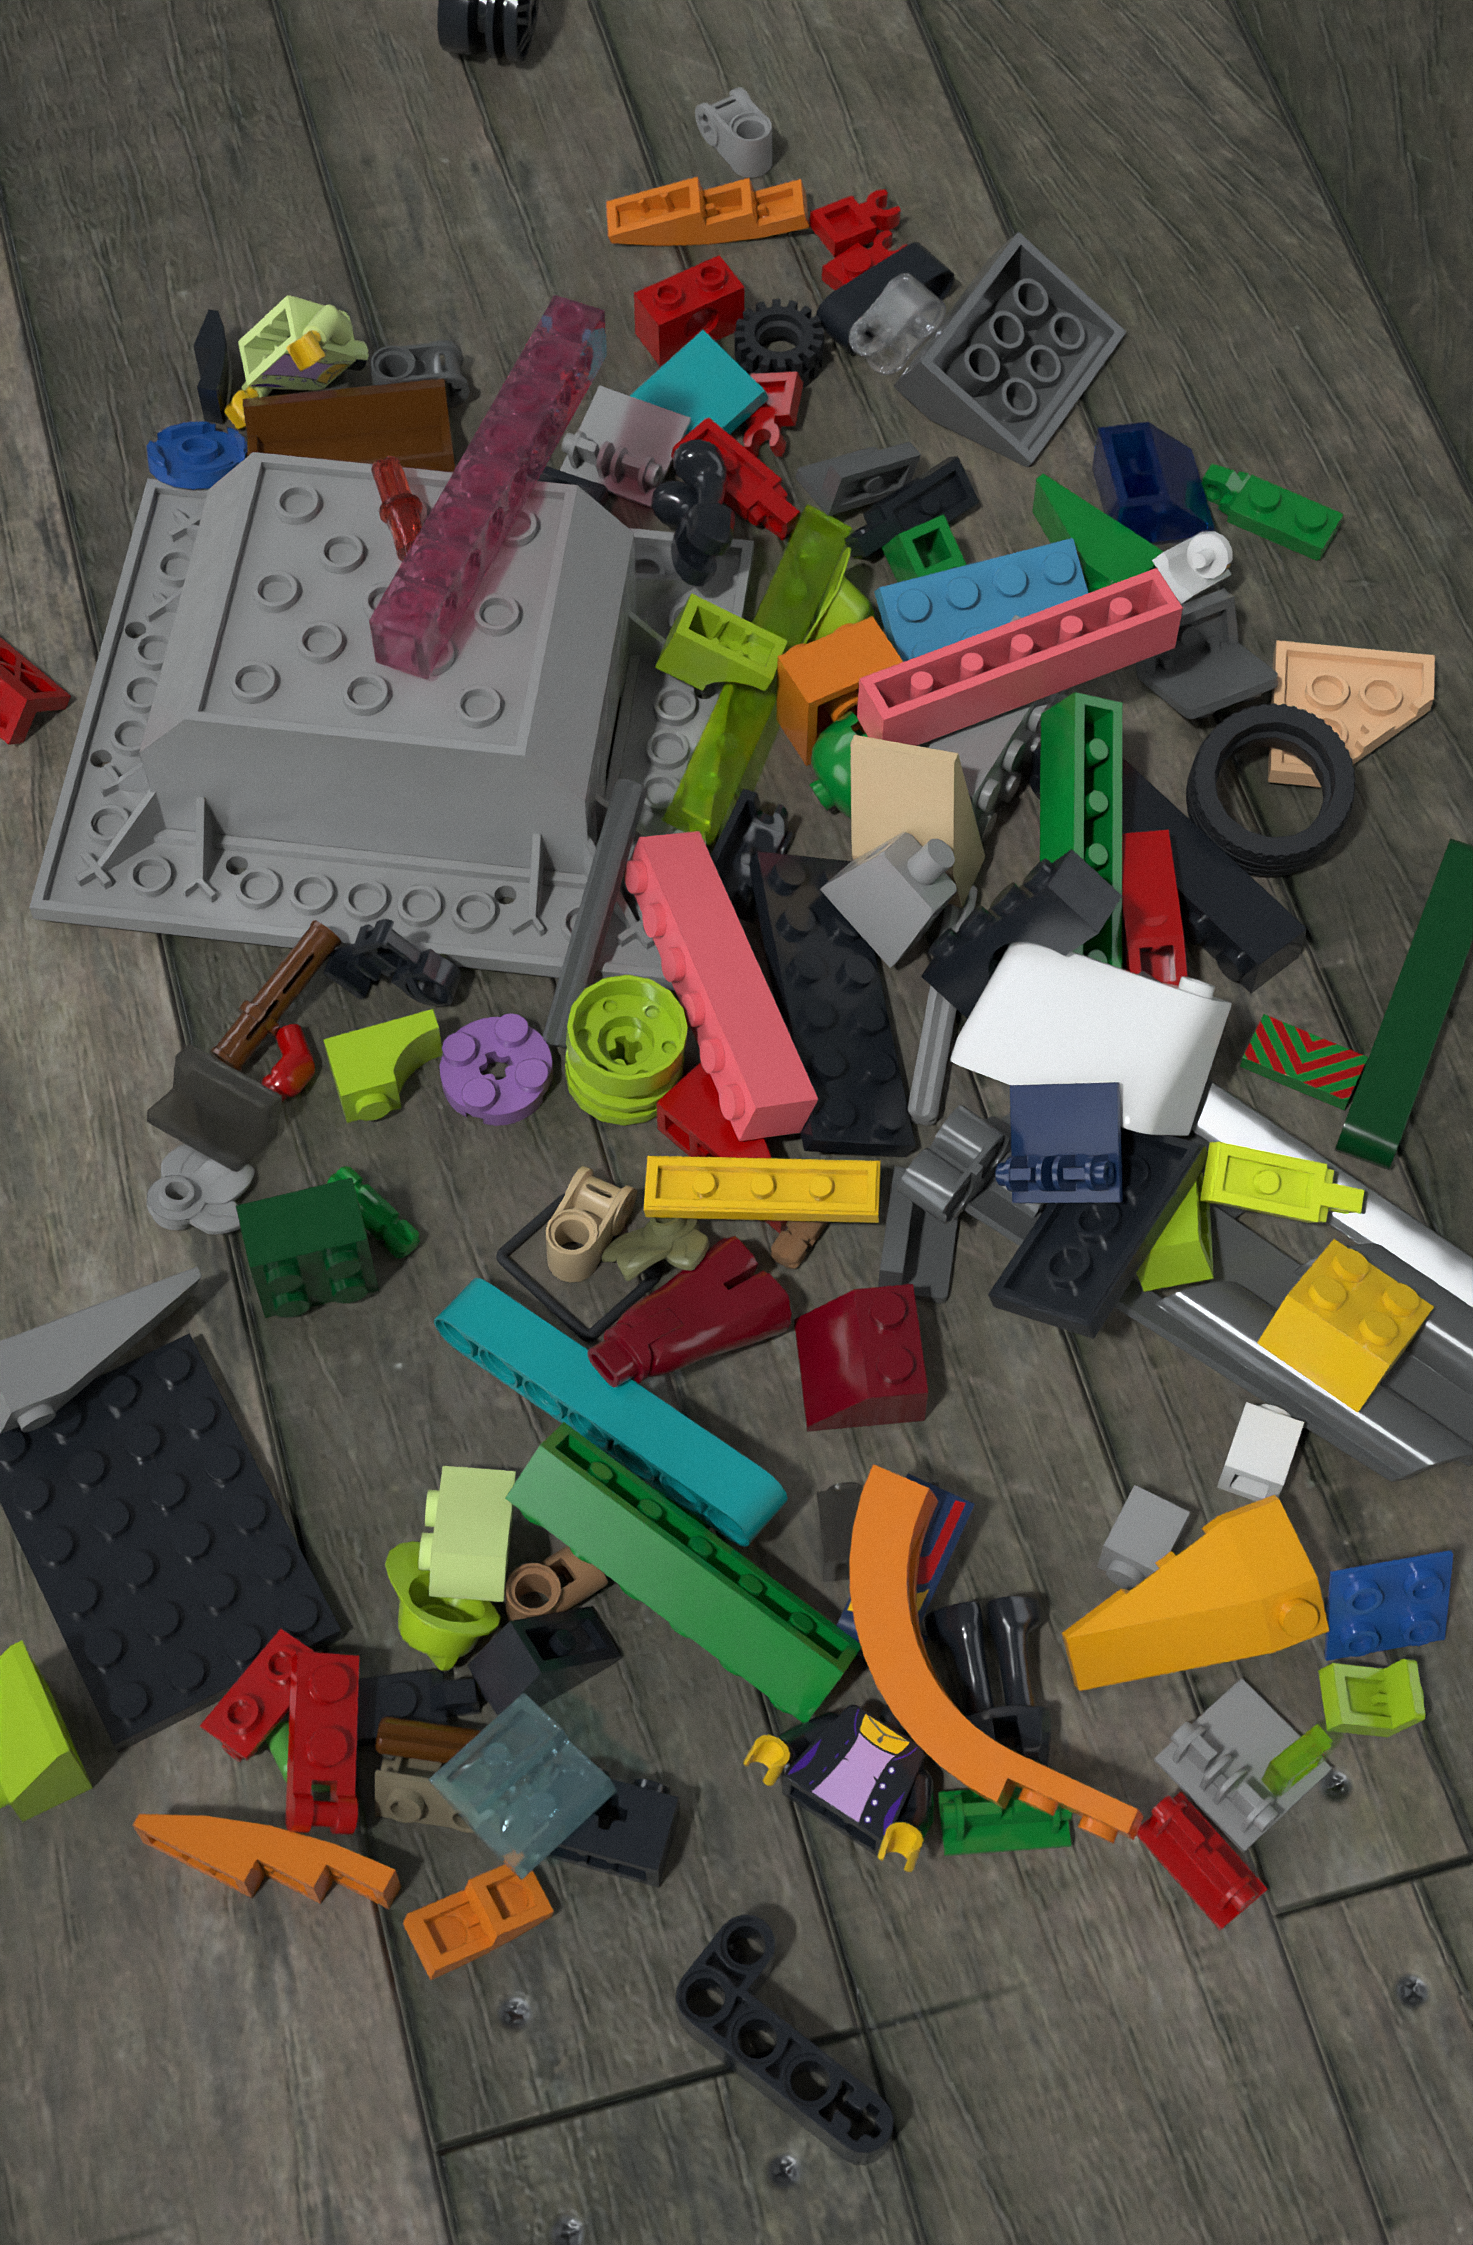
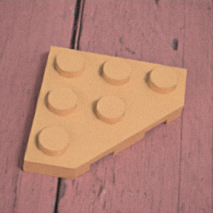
[1268,640,1435,787]

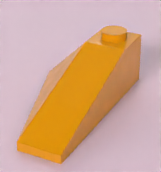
[1062,1495,1329,1691]

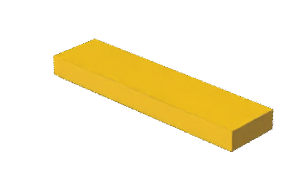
[644,1156,881,1223]

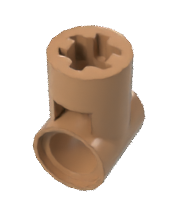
[506,1546,608,1621]

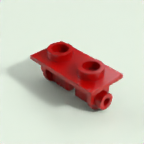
[200,1629,316,1762]
[1136,1792,1268,1931]

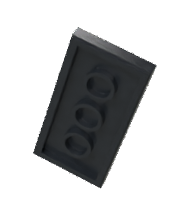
[988,1127,1208,1339]

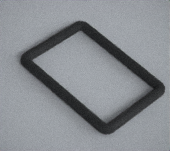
[496,1193,660,1341]

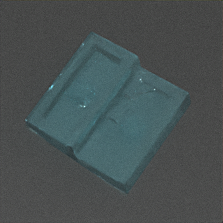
[428,1693,617,1880]

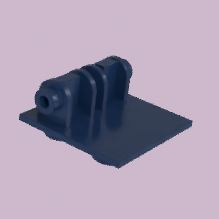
[995,1082,1122,1203]

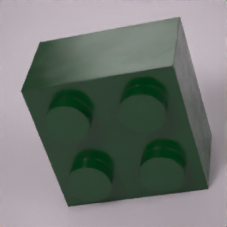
[236,1178,379,1318]

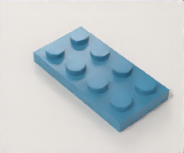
[874,538,1088,662]

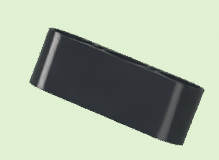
[816,242,955,355]

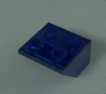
[1092,422,1215,542]

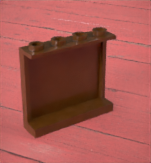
[243,378,456,473]

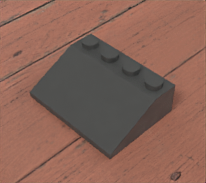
[893,231,1126,467]

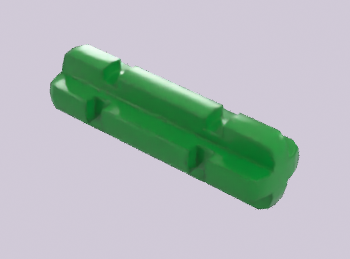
[327,1166,420,1259]

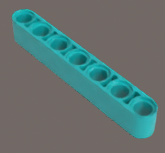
[434,1278,788,1547]

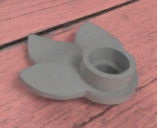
[146,1142,255,1235]

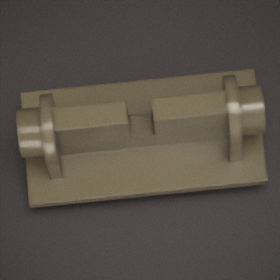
[375,1756,509,1836]

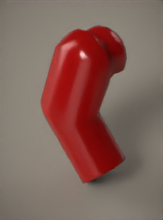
[262,1024,315,1103]

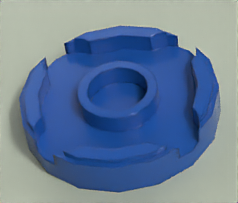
[146,421,248,489]

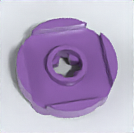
[440,1013,553,1126]

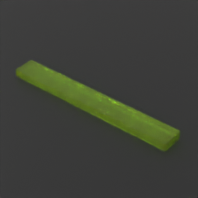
[662,504,852,845]

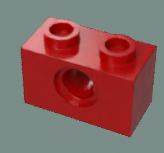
[634,255,745,366]

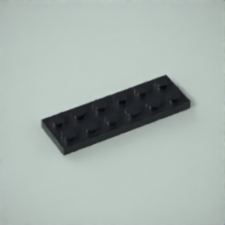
[748,851,916,1157]

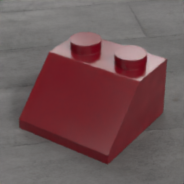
[794,1284,928,1432]

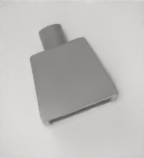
[820,832,957,968]

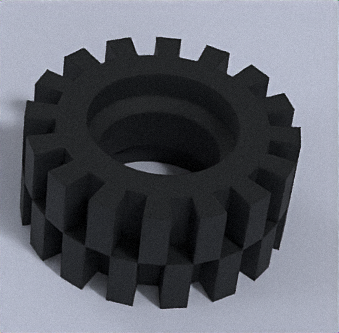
[734,299,824,389]

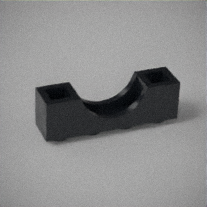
[921,849,1122,1019]

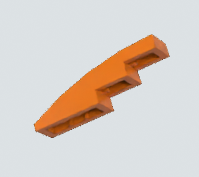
[606,177,810,246]
[133,1814,401,1909]

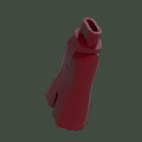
[588,1236,792,1387]

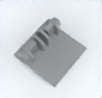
[560,385,691,508]
[1154,1678,1332,1853]

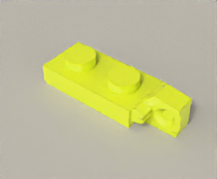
[1200,1142,1365,1223]

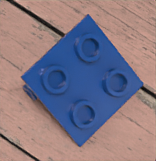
[1324,1550,1453,1661]

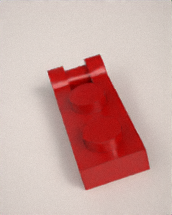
[286,1652,359,1835]

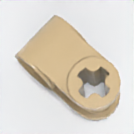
[545,1166,637,1283]

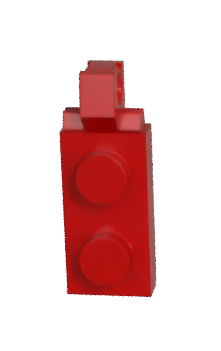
[671,418,800,540]

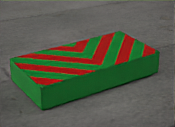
[1240,1014,1368,1111]

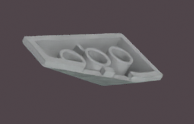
[0,1267,202,1434]

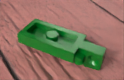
[1199,464,1344,561]

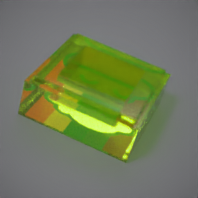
[1261,1723,1333,1797]

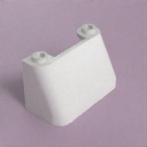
[950,942,1232,1136]

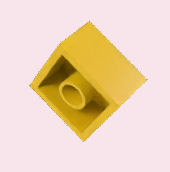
[1257,1239,1434,1413]

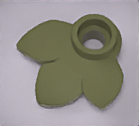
[601,1218,709,1281]

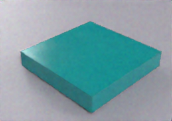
[630,330,769,438]

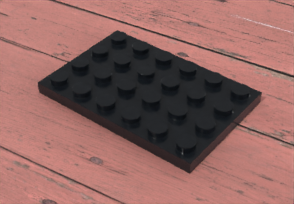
[0,1333,344,1753]

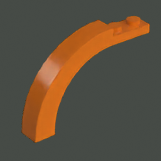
[849,1464,1144,1844]

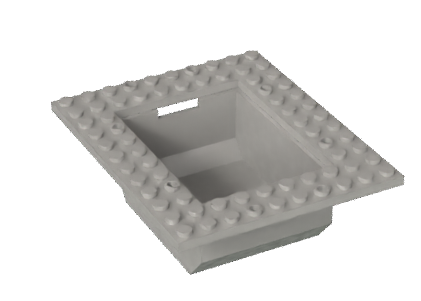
[29,452,754,991]

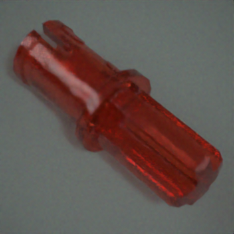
[371,456,432,563]

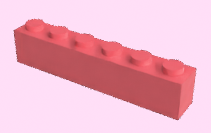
[857,568,1183,746]
[624,831,818,1141]

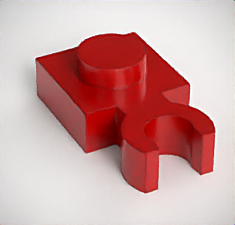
[809,189,901,257]
[822,230,907,291]
[743,372,803,457]

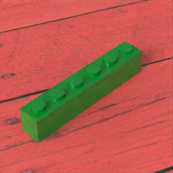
[1040,692,1123,969]
[505,1422,861,1723]

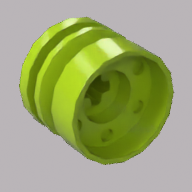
[565,975,688,1126]

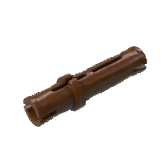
[210,920,342,1073]

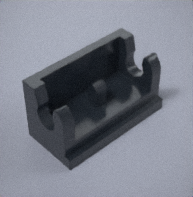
[710,788,793,923]

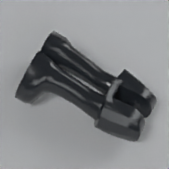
[651,439,735,586]
[924,1596,1051,1767]

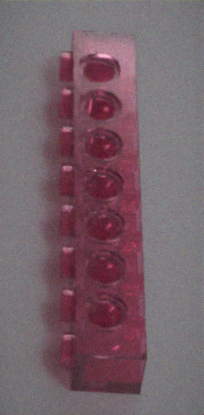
[369,295,607,680]

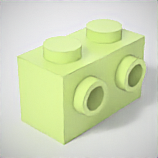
[419,1466,516,1602]

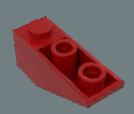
[1122,830,1187,986]

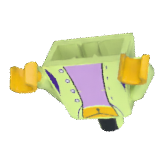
[224,295,368,430]

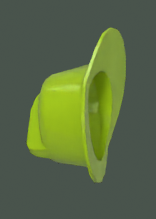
[803,547,875,644]
[385,1541,500,1671]

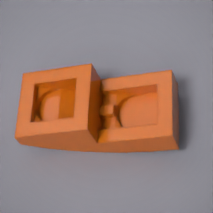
[403,1856,554,1981]

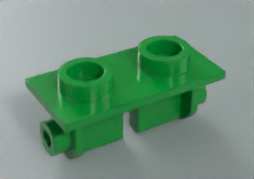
[938,1786,1072,1856]

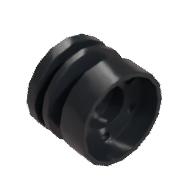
[437,0,539,62]

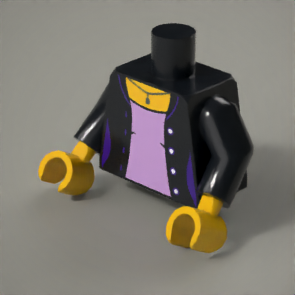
[743,1704,933,1872]

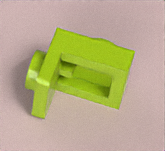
[1318,1659,1425,1738]

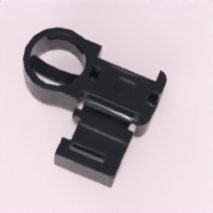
[323,919,462,1007]

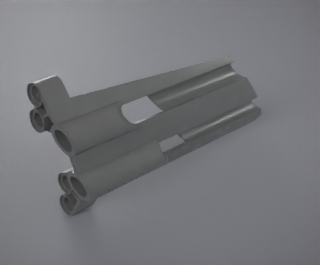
[897,971,1473,1482]

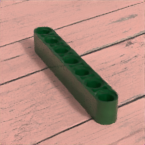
[1334,838,1473,1170]

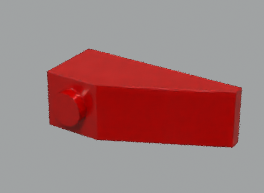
[656,1062,788,1234]

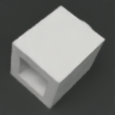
[1217,1402,1304,1501]

